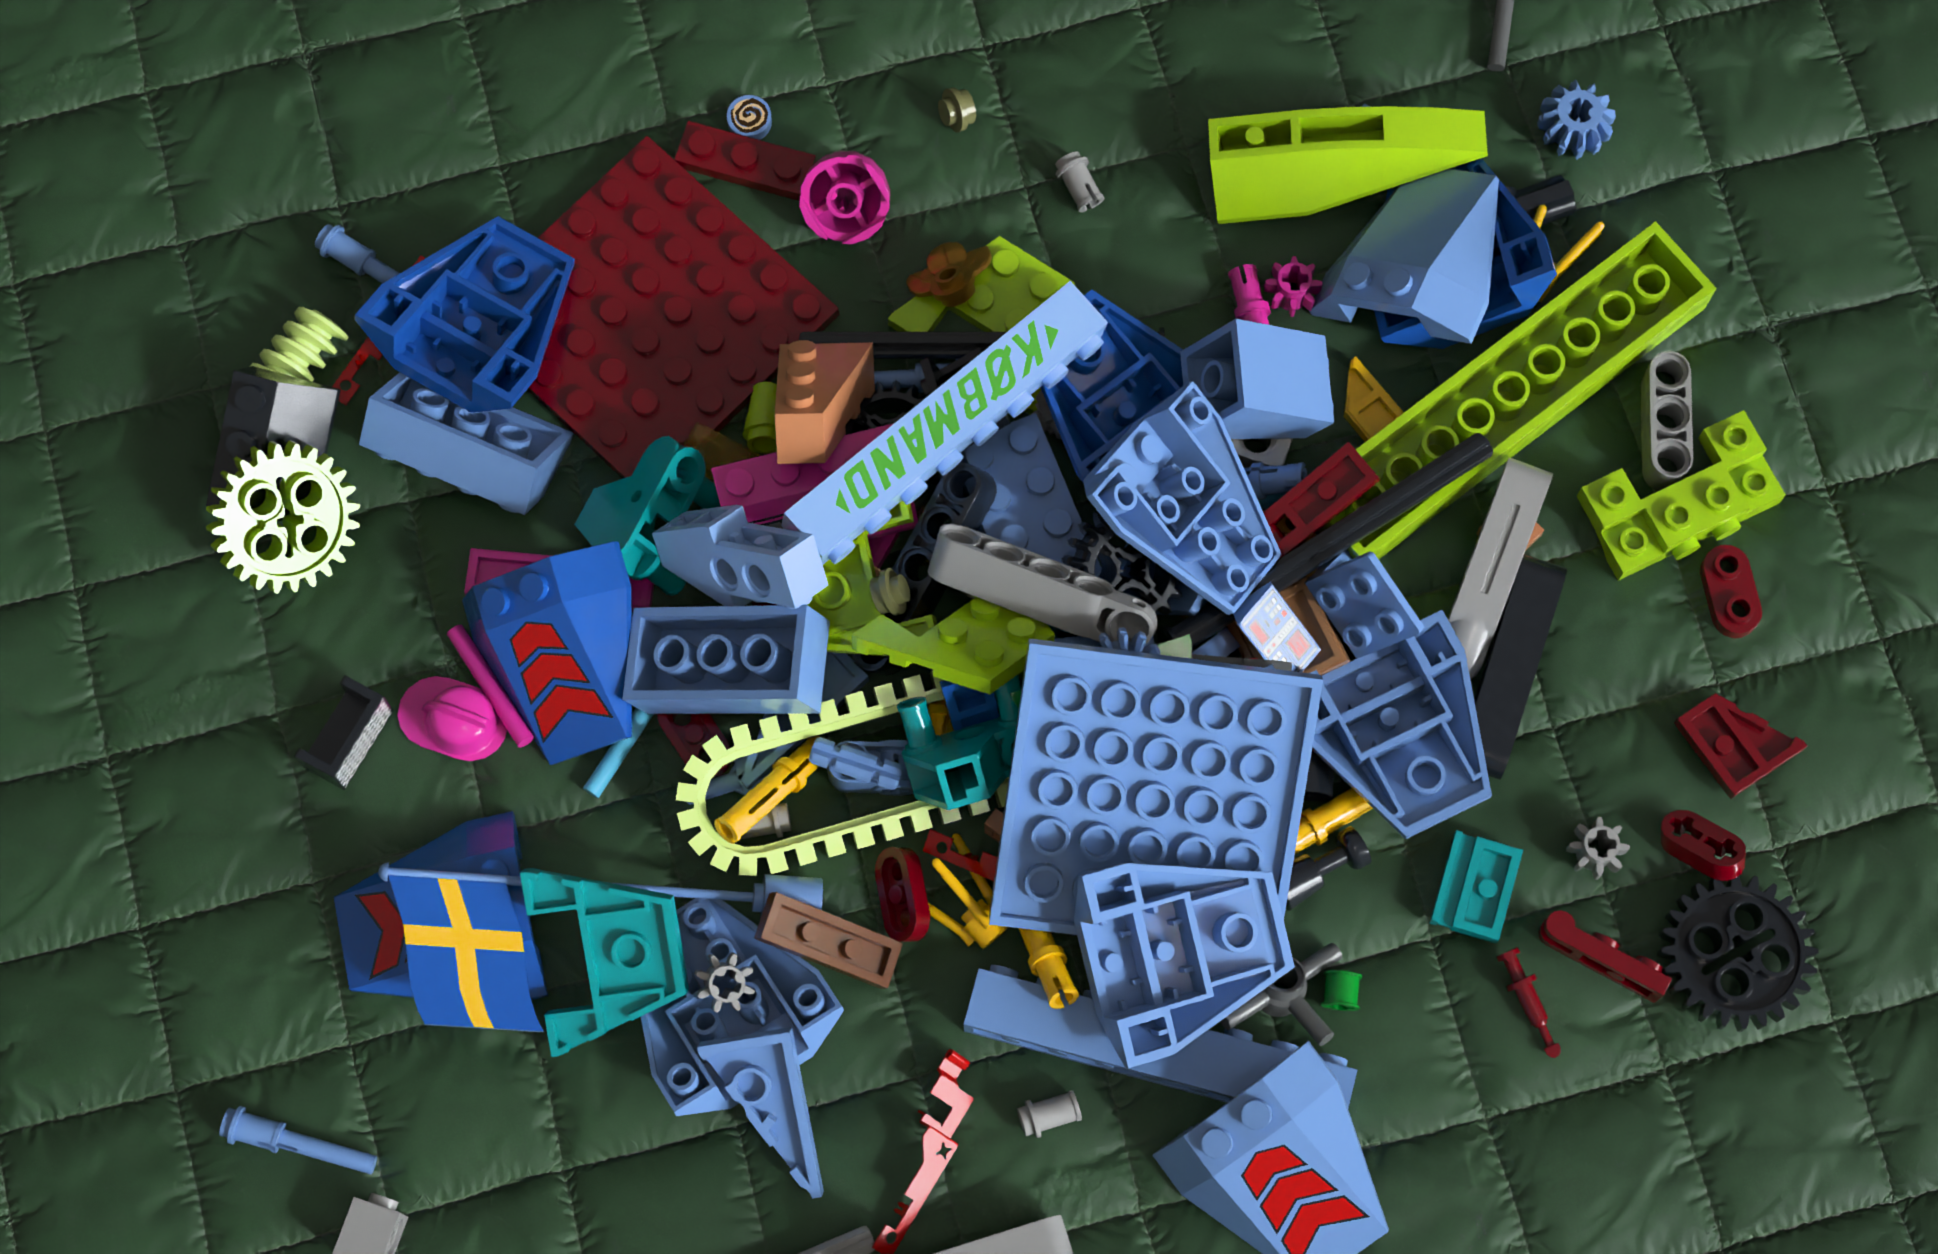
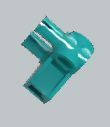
[574,436,721,596]
[897,674,1022,810]

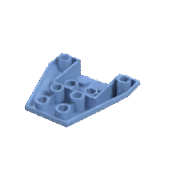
[1083,381,1282,615]
[641,898,844,1116]

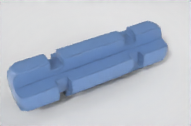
[809,737,903,790]

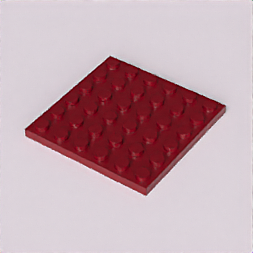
[527,136,840,479]

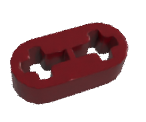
[1661,810,1746,881]

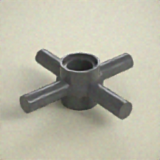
[1220,943,1342,1046]

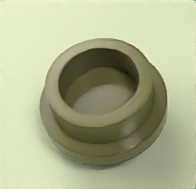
[938,87,976,133]
[870,568,910,616]

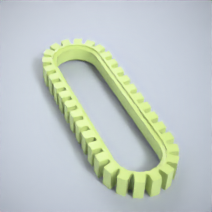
[676,671,1024,876]

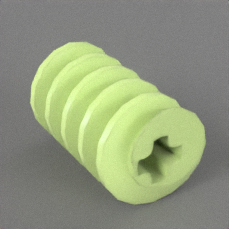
[249,307,349,382]

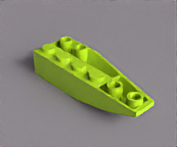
[1208,106,1488,224]

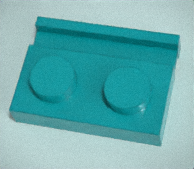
[1429,830,1523,944]

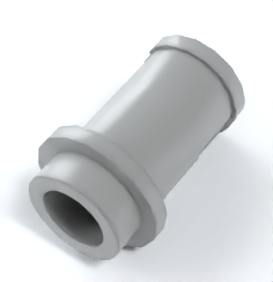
[1055,151,1104,212]
[739,803,792,841]
[1017,1090,1082,1138]

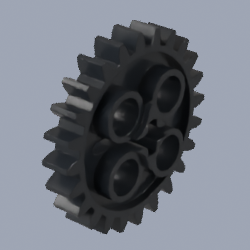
[1657,876,1819,1032]

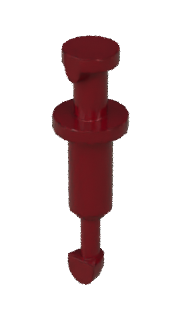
[1496,947,1561,1058]

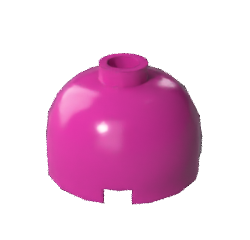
[799,150,890,244]

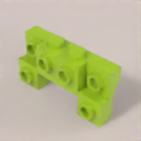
[1576,410,1786,581]

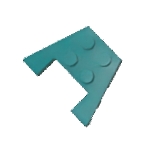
[520,868,690,1057]

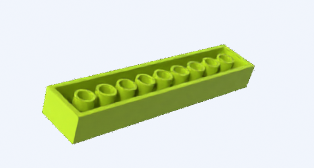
[1318,221,1717,559]

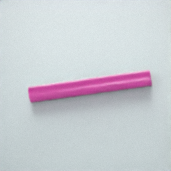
[447,625,534,748]

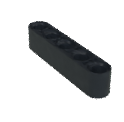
[851,462,997,676]
[1474,554,1567,780]

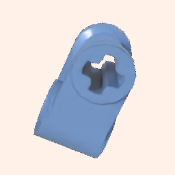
[827,740,913,796]

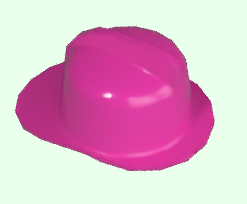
[397,676,507,761]

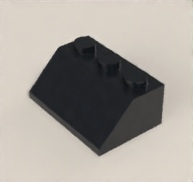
[206,366,341,521]

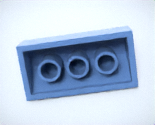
[359,372,574,515]

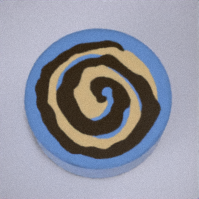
[727,95,772,140]

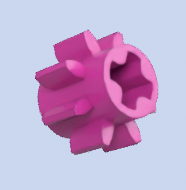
[1264,256,1322,317]

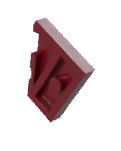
[1674,693,1807,800]

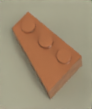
[775,340,875,464]

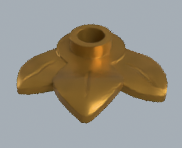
[906,242,992,307]

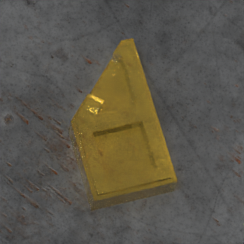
[684,421,762,483]

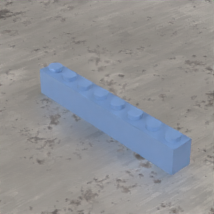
[964,965,1357,1108]

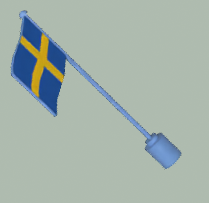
[378,862,823,1032]

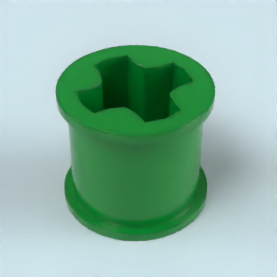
[1321,970,1362,1011]

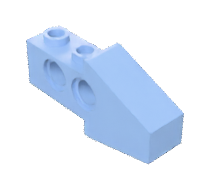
[652,505,829,609]

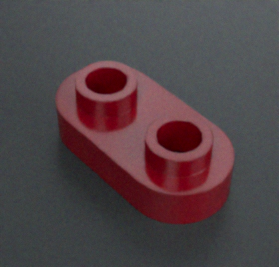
[1700,545,1762,638]
[658,714,731,779]
[875,847,930,942]

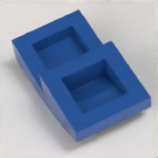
[940,680,999,740]

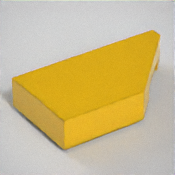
[1343,356,1404,442]

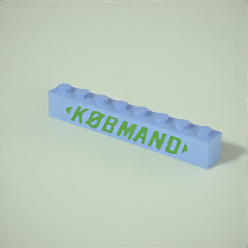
[781,281,1108,565]

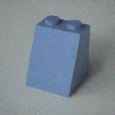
[1180,319,1334,439]

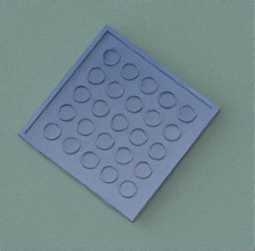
[989,638,1323,935]

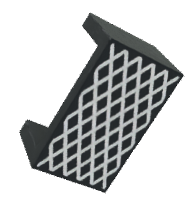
[294,675,394,790]

